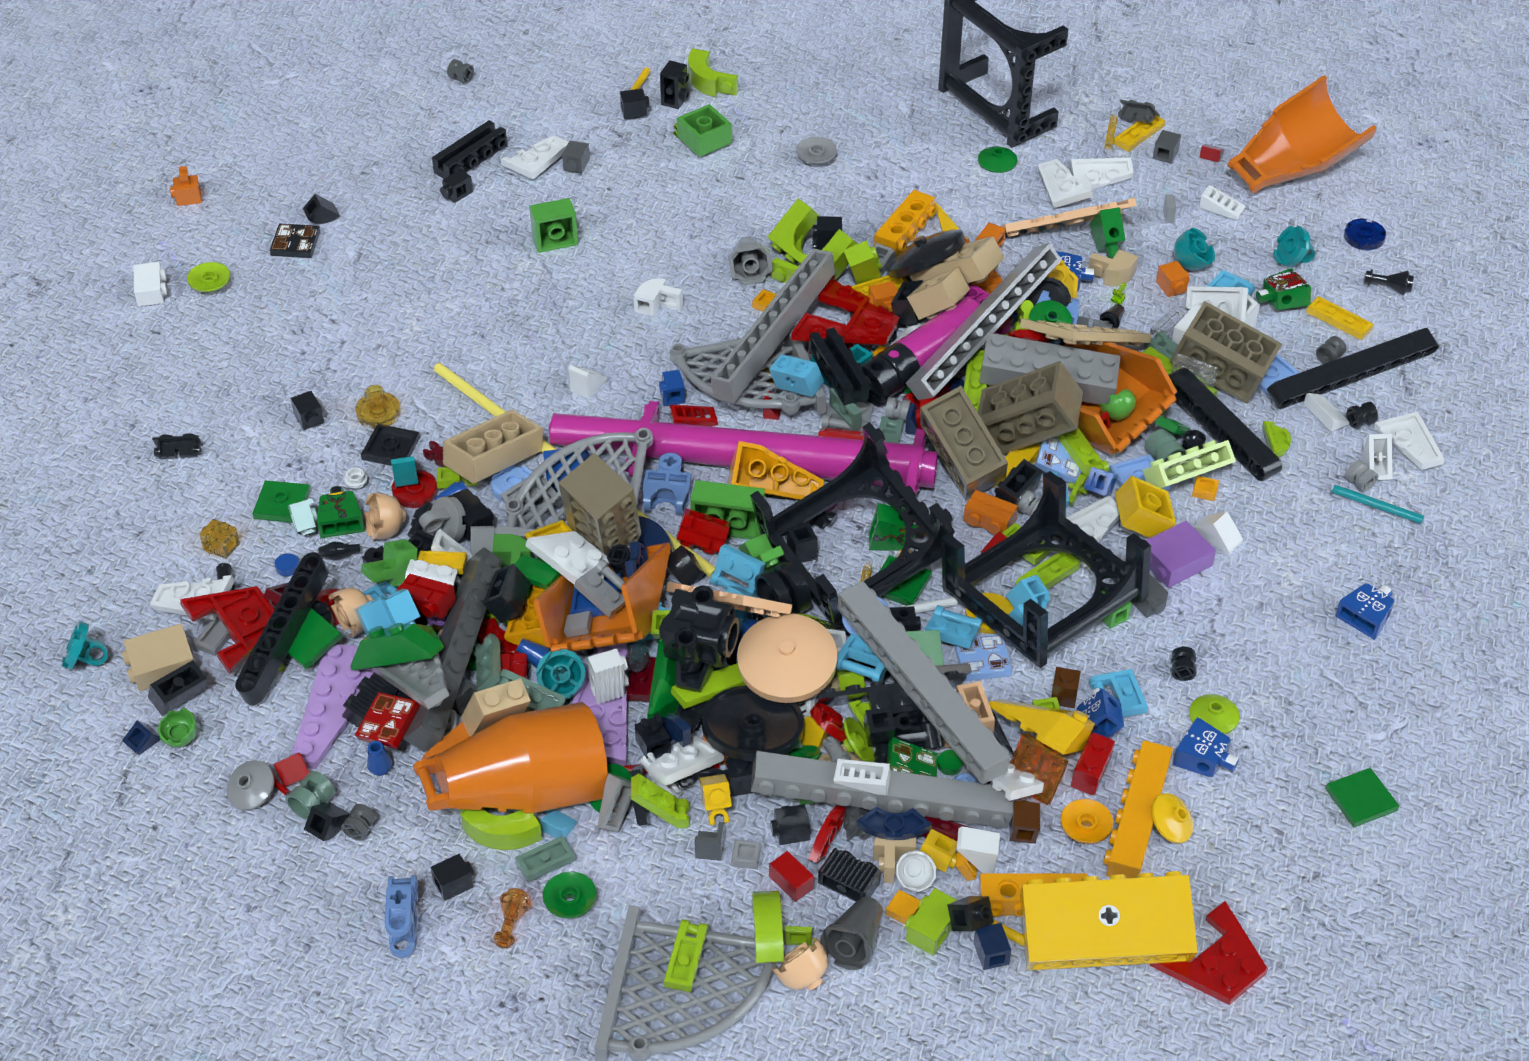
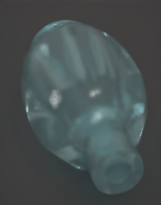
[625,640,650,672]

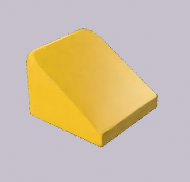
[801,715,827,749]

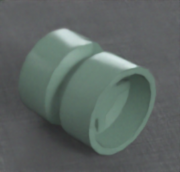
[1145,428,1186,462]
[286,771,335,820]

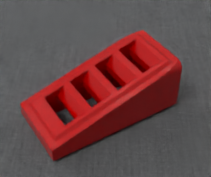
[670,405,718,426]

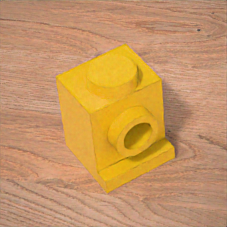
[920,829,957,872]

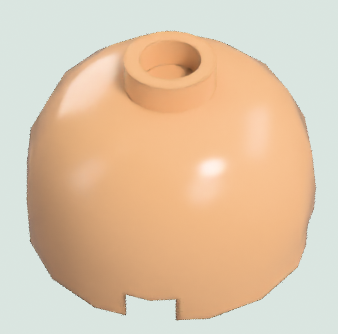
[364,493,406,540]
[329,588,373,638]
[772,938,828,991]

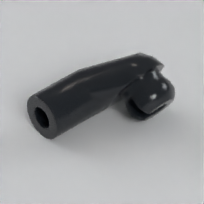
[677,768,710,790]

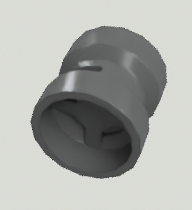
[447,59,474,83]
[1316,336,1347,364]
[341,804,377,841]

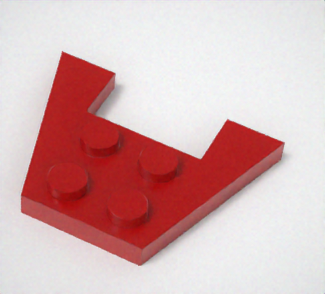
[180,586,274,674]
[1150,901,1268,1005]

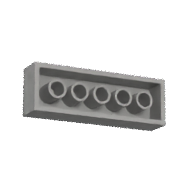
[979,333,1120,405]

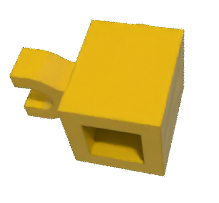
[699,774,732,825]

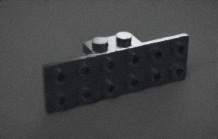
[814,670,967,716]

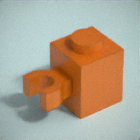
[170,166,202,206]
[867,281,898,313]

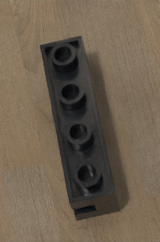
[432,120,507,179]
[809,327,871,405]

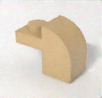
[1088,250,1138,286]
[873,837,916,883]

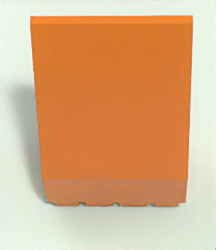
[1063,341,1177,455]
[534,543,671,652]

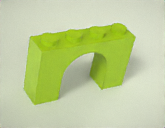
[767,198,858,280]

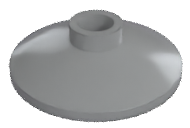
[797,137,837,163]
[227,760,274,810]

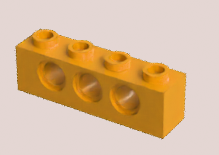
[874,189,936,255]
[978,873,1088,917]

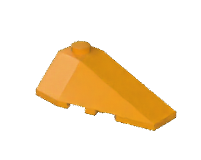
[727,441,824,500]
[504,585,551,651]

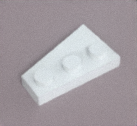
[501,136,569,179]
[1186,286,1248,323]

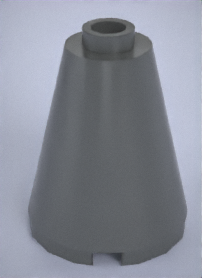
[820,897,883,970]

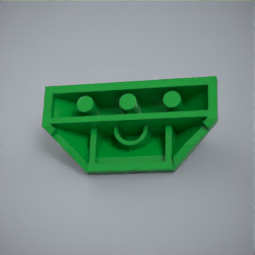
[350,623,444,670]
[647,638,680,719]

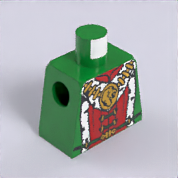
[1256,268,1311,310]

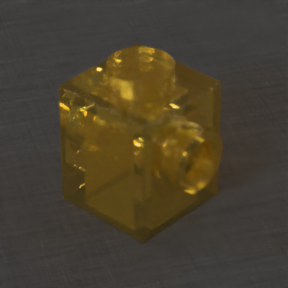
[199,519,240,559]

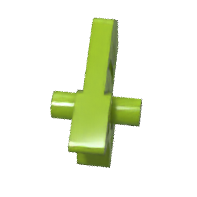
[1068,474,1088,506]

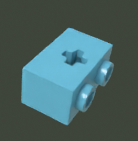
[769,354,824,397]

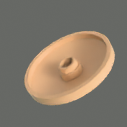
[737,614,838,703]

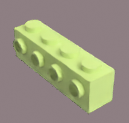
[1142,440,1236,488]

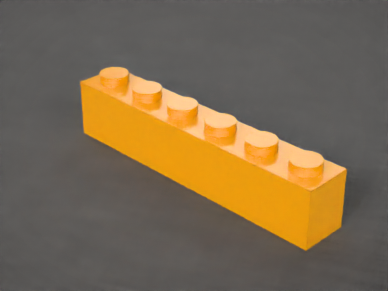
[1103,740,1173,878]

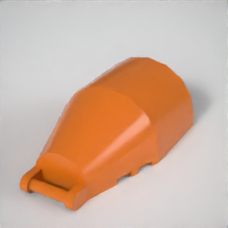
[1227,75,1376,193]
[413,702,608,814]

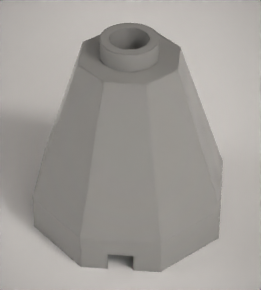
[728,236,773,285]

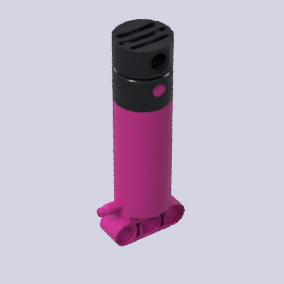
[861,285,1011,405]

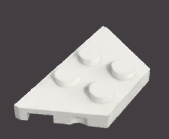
[525,531,609,584]

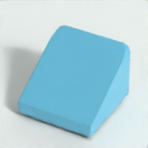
[540,810,577,838]

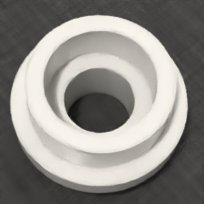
[344,467,367,489]

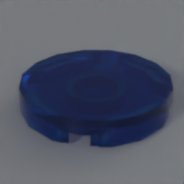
[1344,218,1386,251]

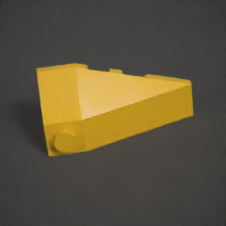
[989,699,1095,755]

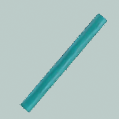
[1332,485,1424,524]

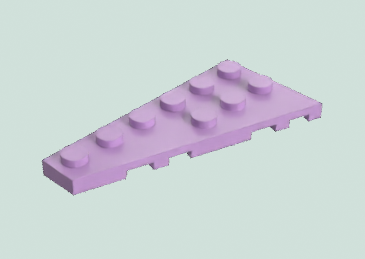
[572,643,627,766]
[292,644,374,769]

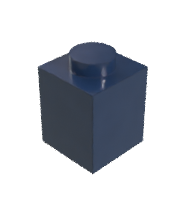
[973,923,1011,970]

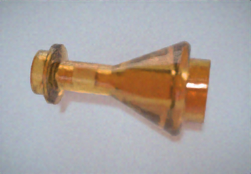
[493,888,531,949]

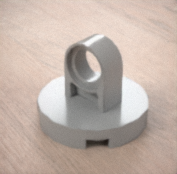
[419,496,466,542]

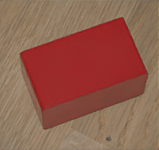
[769,851,814,902]

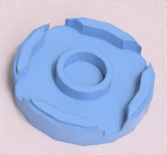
[491,465,533,501]

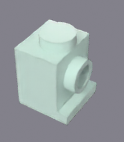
[288,499,317,535]

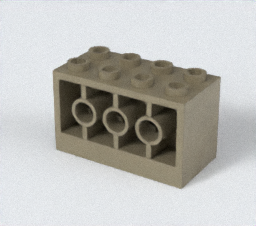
[1170,301,1282,404]
[978,361,1083,454]
[920,386,1008,501]
[558,453,641,556]

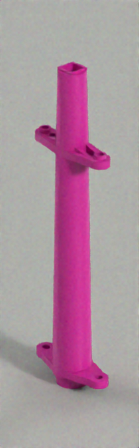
[549,400,938,494]

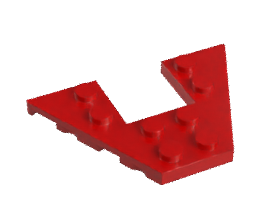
[791,275,900,345]

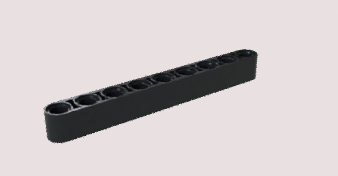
[1267,328,1440,409]

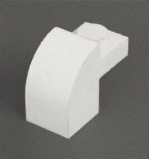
[633,279,683,317]

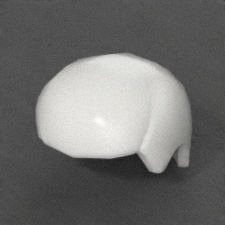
[896,850,936,892]

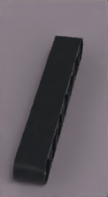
[1168,367,1282,481]
[235,552,329,705]

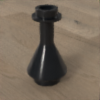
[1364,269,1414,295]

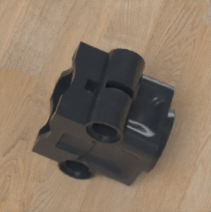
[659,585,739,673]

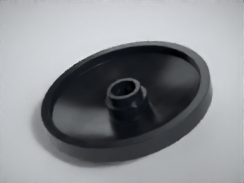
[886,229,966,278]
[702,685,804,762]

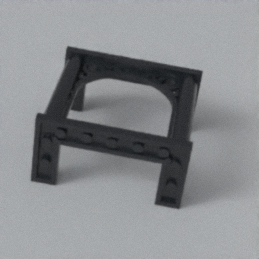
[938,0,1069,148]
[750,422,955,630]
[941,471,1151,668]

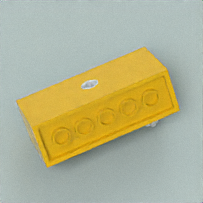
[1020,871,1198,971]

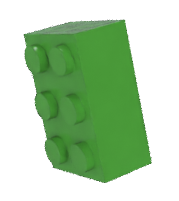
[690,480,765,540]

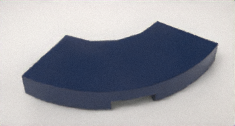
[638,516,675,555]
[625,541,648,578]
[661,714,691,747]
[857,806,932,840]

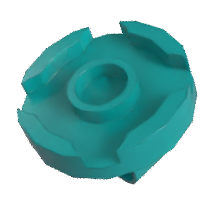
[1274,225,1316,267]
[61,621,108,670]

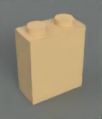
[121,623,194,691]
[461,678,531,737]

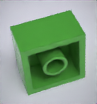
[677,104,732,157]
[529,198,578,253]

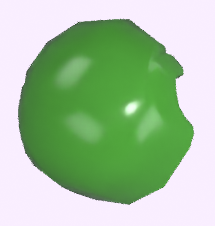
[1100,389,1136,421]
[157,707,198,747]

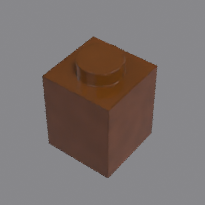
[1051,667,1081,709]
[1009,800,1040,844]

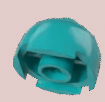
[1174,228,1215,271]
[536,649,586,700]

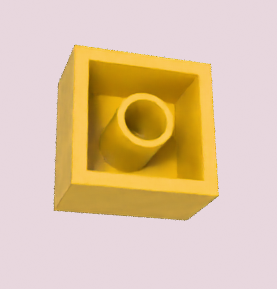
[1115,475,1176,538]

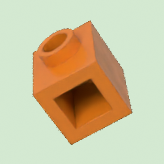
[1156,261,1190,297]

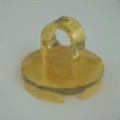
[355,385,401,429]

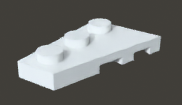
[1070,158,1134,190]
[1038,159,1093,208]
[1374,411,1444,470]
[1066,496,1120,542]
[149,575,235,620]
[649,733,724,786]
[990,763,1044,801]

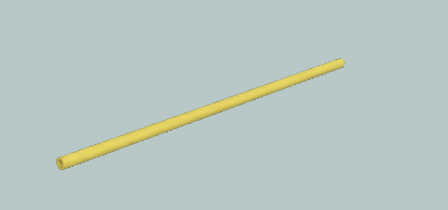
[433,363,715,578]

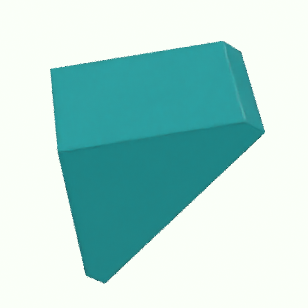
[391,456,418,487]

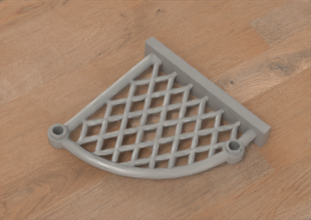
[670,326,826,415]
[495,428,653,549]
[595,905,785,1061]

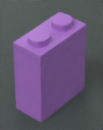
[1146,521,1216,588]

